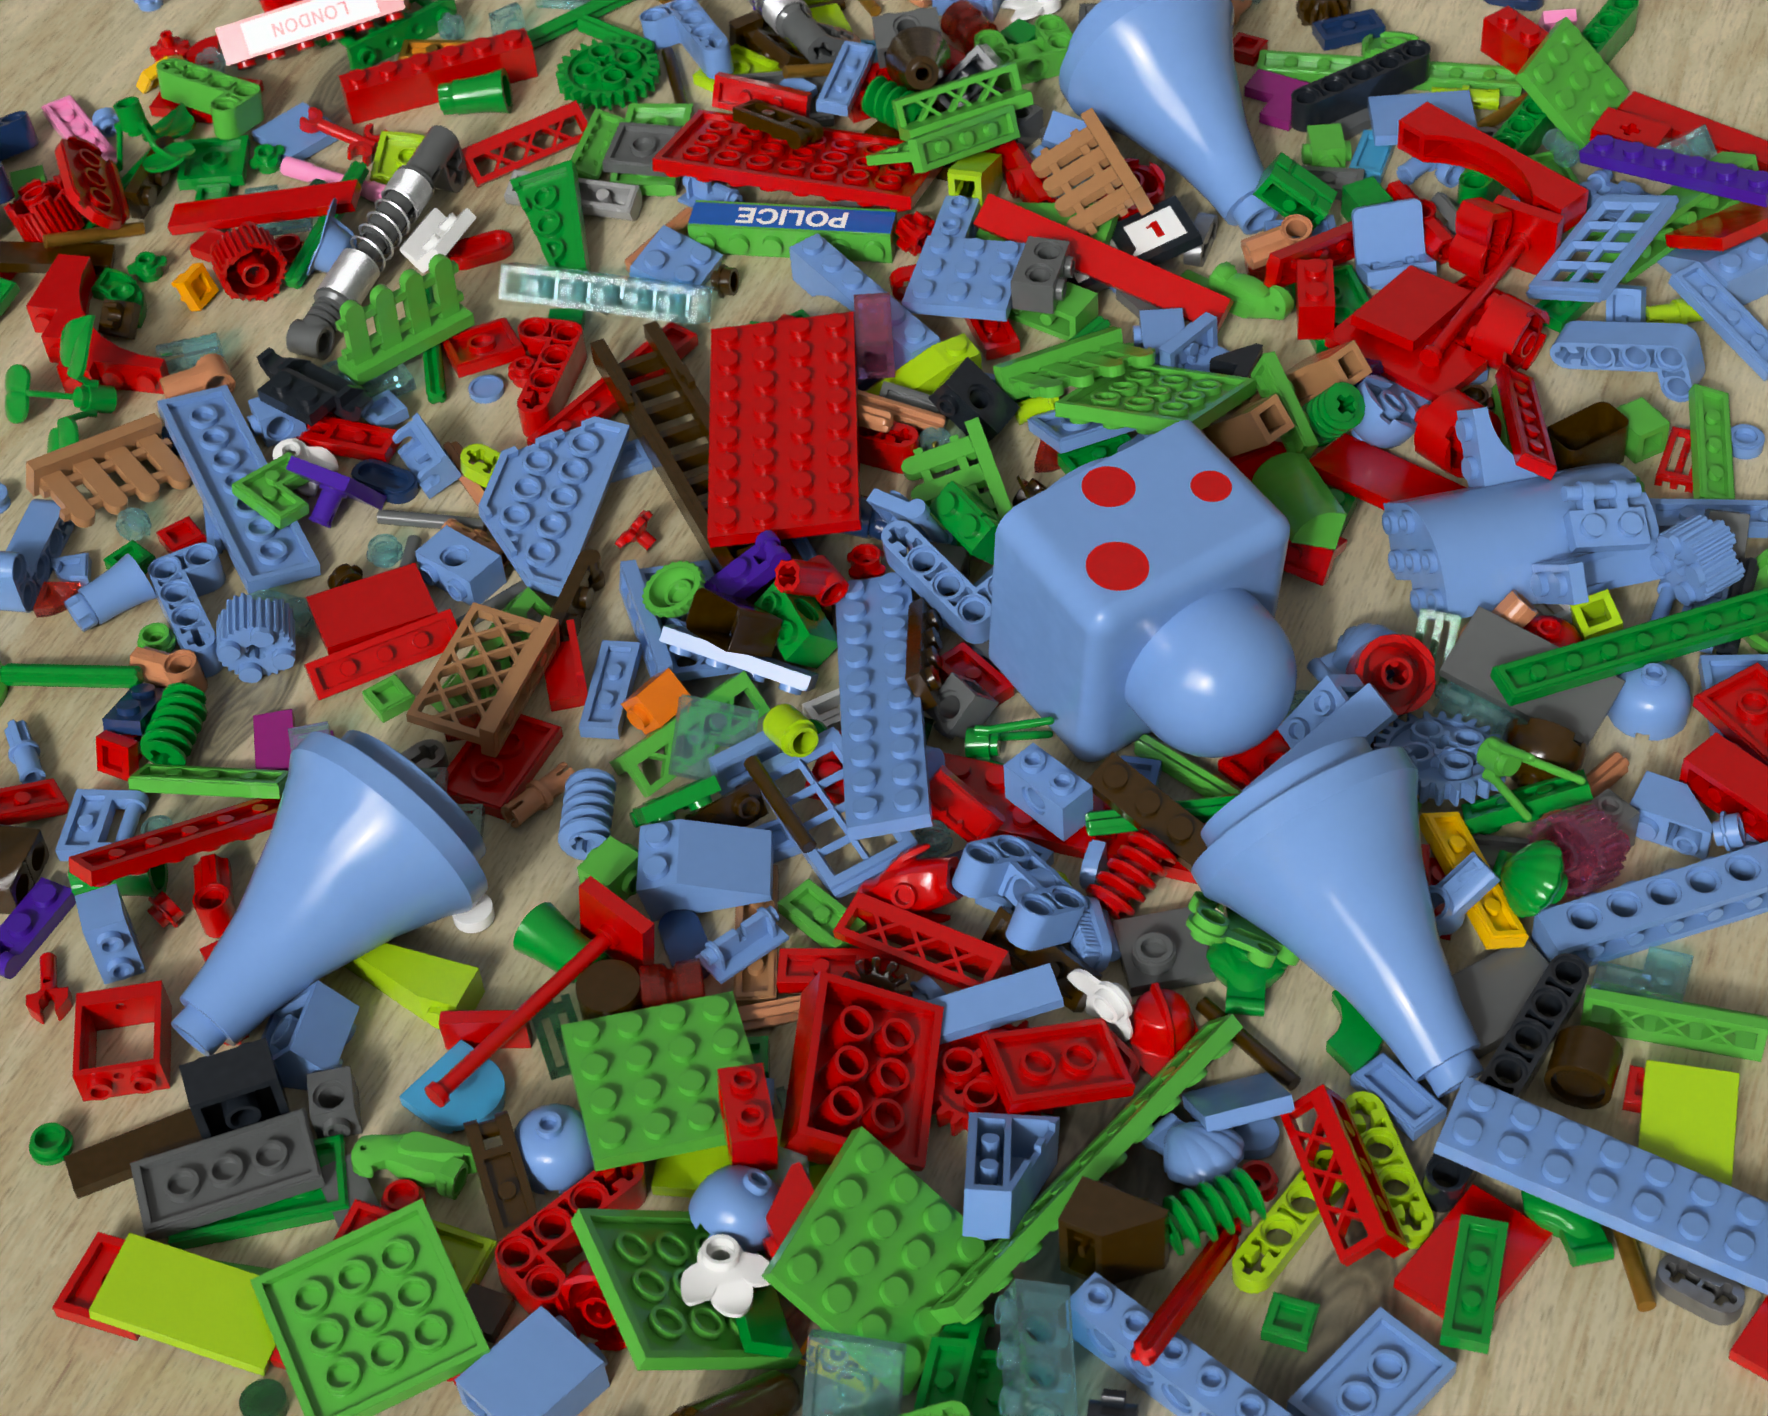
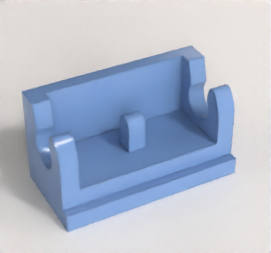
[392,413,462,499]

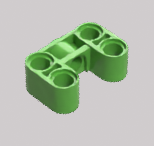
[974,14,1073,90]

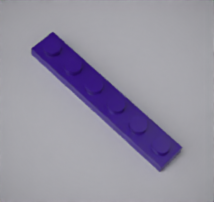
[1579,135,1768,207]

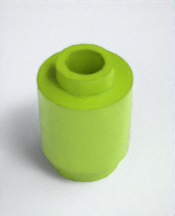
[763,704,818,758]

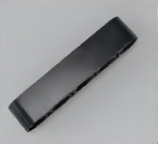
[1291,40,1431,132]

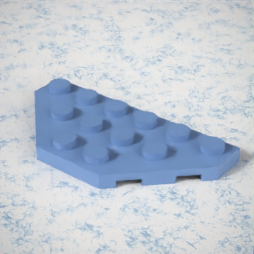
[479,416,630,597]

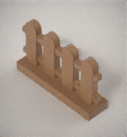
[1031,108,1154,236]
[26,413,191,528]

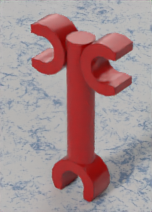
[300,107,387,166]

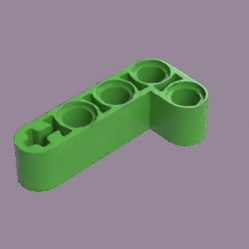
[156,58,265,140]

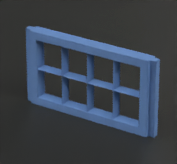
[1526,194,1679,303]
[749,726,923,900]

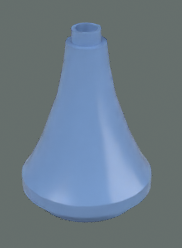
[1059,0,1278,235]
[171,730,488,1056]
[1191,737,1484,1098]

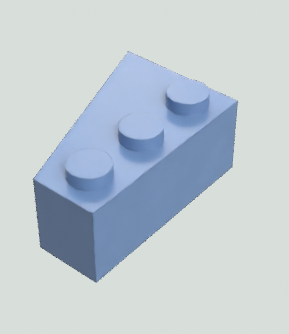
[962,1112,1060,1240]

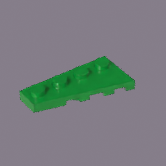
[510,159,591,285]

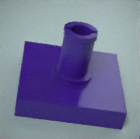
[286,455,387,529]

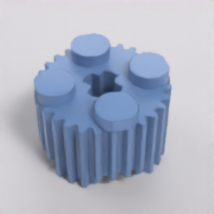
[1650,512,1746,606]
[216,593,296,683]

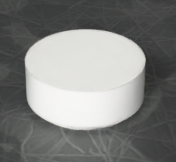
[452,894,495,933]

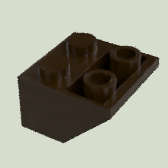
[1058,1176,1169,1284]

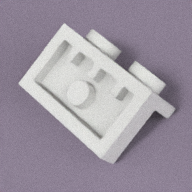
[399,208,477,274]

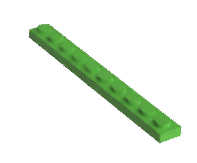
[930,1014,1243,1325]

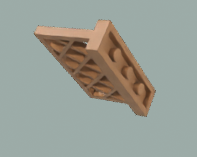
[406,602,560,758]

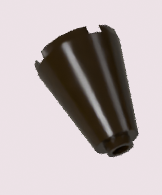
[886,26,951,92]
[669,1370,801,1416]

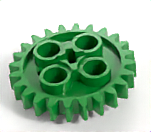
[556,36,661,111]

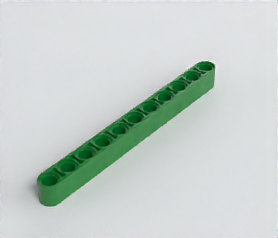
[1457,0,1639,205]

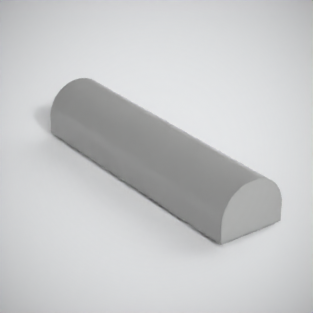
[504,170,642,221]

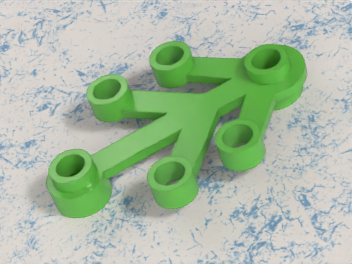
[1186,891,1300,968]

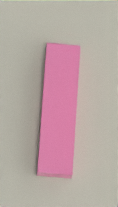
[41,95,117,162]

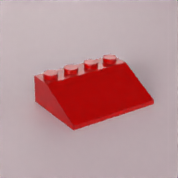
[778,971,944,1172]

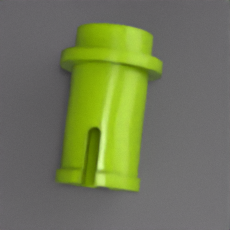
[1014,397,1059,425]

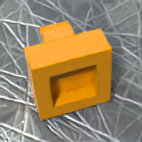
[171,263,219,311]

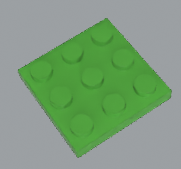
[1514,16,1630,153]

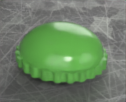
[642,561,706,618]

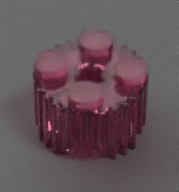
[1527,803,1631,897]

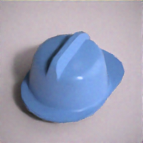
[307,198,357,276]

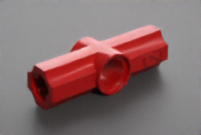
[995,140,1058,203]
[1385,180,1455,265]

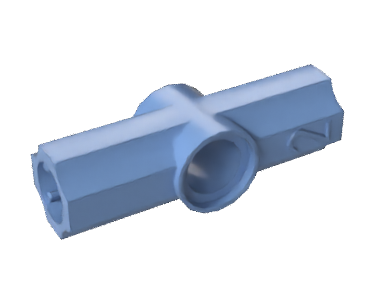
[1429,851,1501,937]

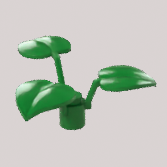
[113,96,197,173]
[4,315,117,453]

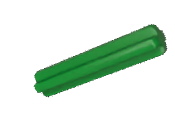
[577,14,656,53]

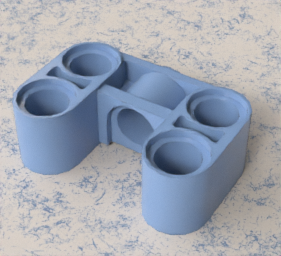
[952,835,1087,951]

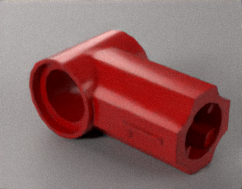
[774,555,849,607]
[192,853,236,938]

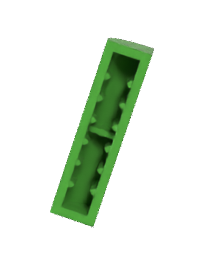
[1252,452,1347,550]

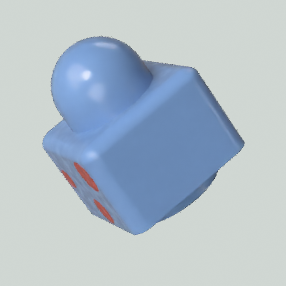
[989,420,1297,762]

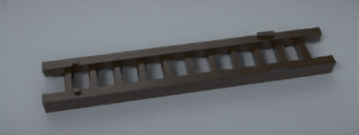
[590,320,833,626]

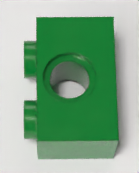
[754,581,837,669]

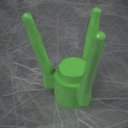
[1477,736,1586,821]

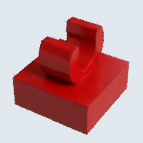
[96,730,142,781]

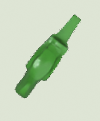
[1180,261,1294,320]
[351,1131,477,1200]

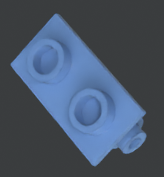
[678,176,749,208]
[695,906,789,984]

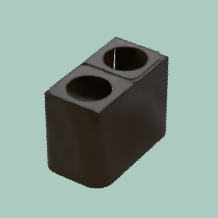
[1547,402,1629,471]
[686,588,783,658]
[0,824,49,914]

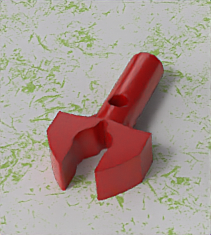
[26,952,73,1024]

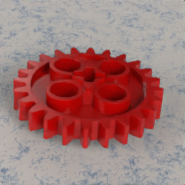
[931,1020,1054,1137]

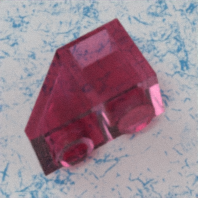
[854,292,895,380]

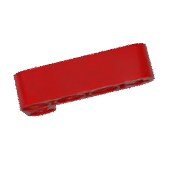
[517,317,587,438]
[859,421,920,474]
[495,1162,647,1317]

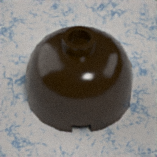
[1502,717,1587,788]

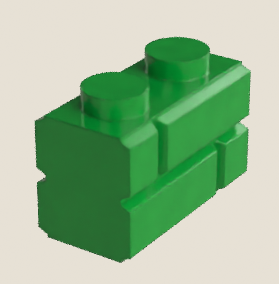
[1253,152,1338,231]
[929,481,1001,565]

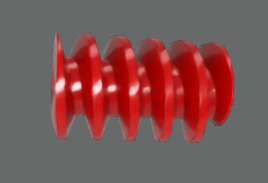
[1085,828,1178,920]

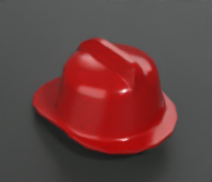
[1129,982,1199,1078]

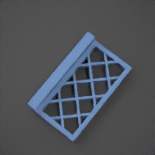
[619,560,743,681]

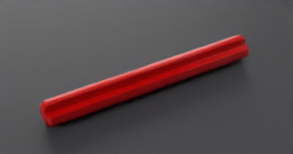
[1130,1228,1239,1366]

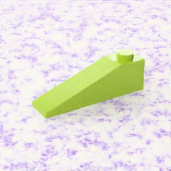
[866,333,982,396]
[344,943,485,1029]

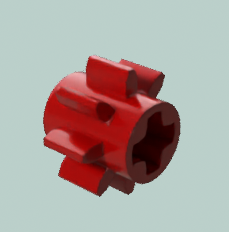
[894,211,935,257]

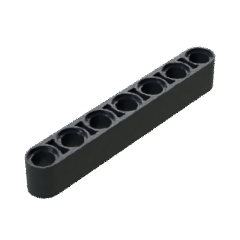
[1421,953,1590,1213]

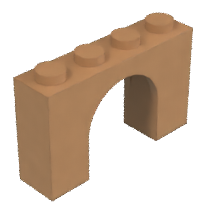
[1203,340,1372,458]

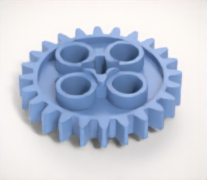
[1373,711,1506,806]

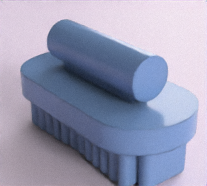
[1068,896,1121,973]

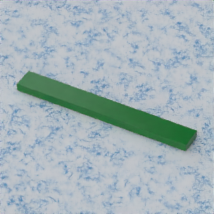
[1490,587,1768,707]

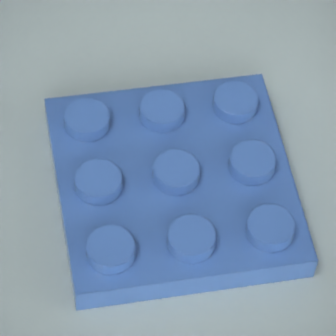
[902,235,1026,322]

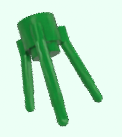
[965,717,1054,765]

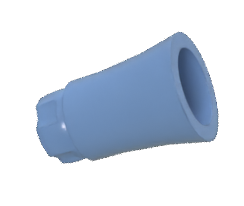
[64,553,157,632]

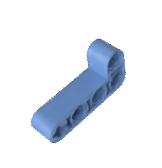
[639,0,734,79]
[1550,321,1705,402]
[0,499,75,613]
[881,520,993,644]
[148,543,226,678]

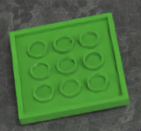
[1055,364,1256,435]
[561,991,755,1172]
[761,1126,994,1397]
[250,1199,491,1416]
[571,1208,803,1371]

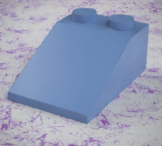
[1657,236,1768,306]
[636,819,774,921]

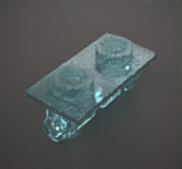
[1433,681,1521,739]

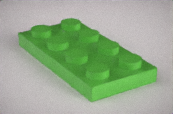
[609,103,694,197]

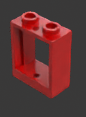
[72,980,172,1102]

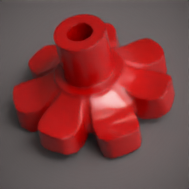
[150,30,190,63]
[615,510,657,551]

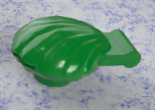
[1492,839,1568,918]
[1206,942,1289,1017]
[1521,1190,1614,1267]

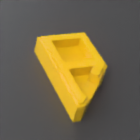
[136,55,186,94]

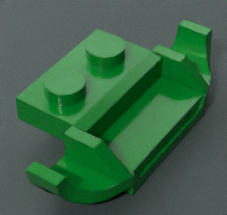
[913,1313,1032,1416]

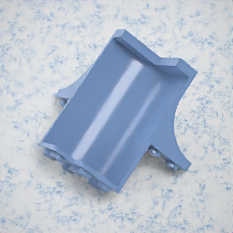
[1382,407,1666,621]

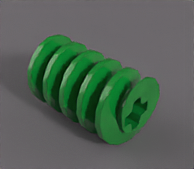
[861,75,934,131]
[1301,382,1365,448]
[140,683,208,766]
[1162,1167,1266,1256]

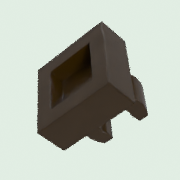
[729,10,763,53]
[97,298,141,339]

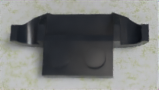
[257,347,374,426]

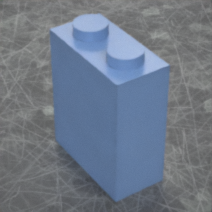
[455,1306,610,1416]

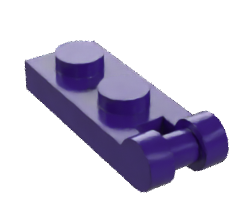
[704,530,792,600]
[0,877,76,979]

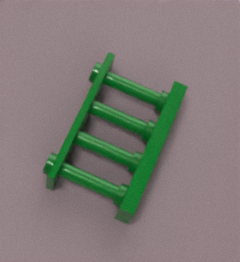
[315,0,459,71]

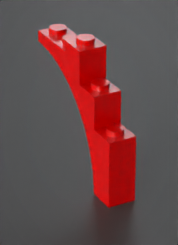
[26,254,170,394]

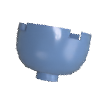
[1351,375,1418,449]
[1607,662,1691,741]
[514,1103,595,1195]
[688,1165,779,1254]

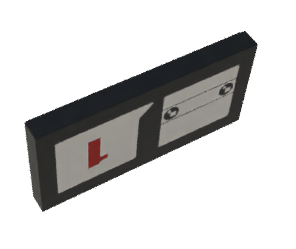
[1067,195,1203,293]

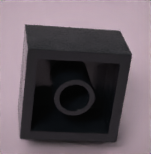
[179,1038,291,1140]

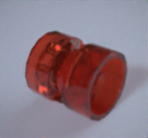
[941,0,998,55]
[639,958,706,1008]

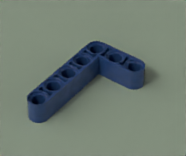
[0,111,39,205]

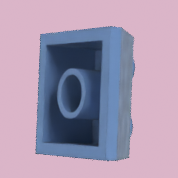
[261,980,360,1090]

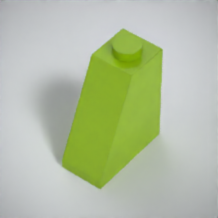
[947,152,1003,209]

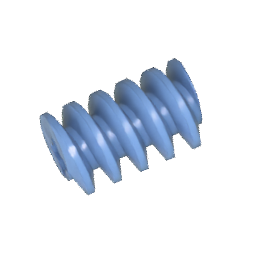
[558,768,617,861]

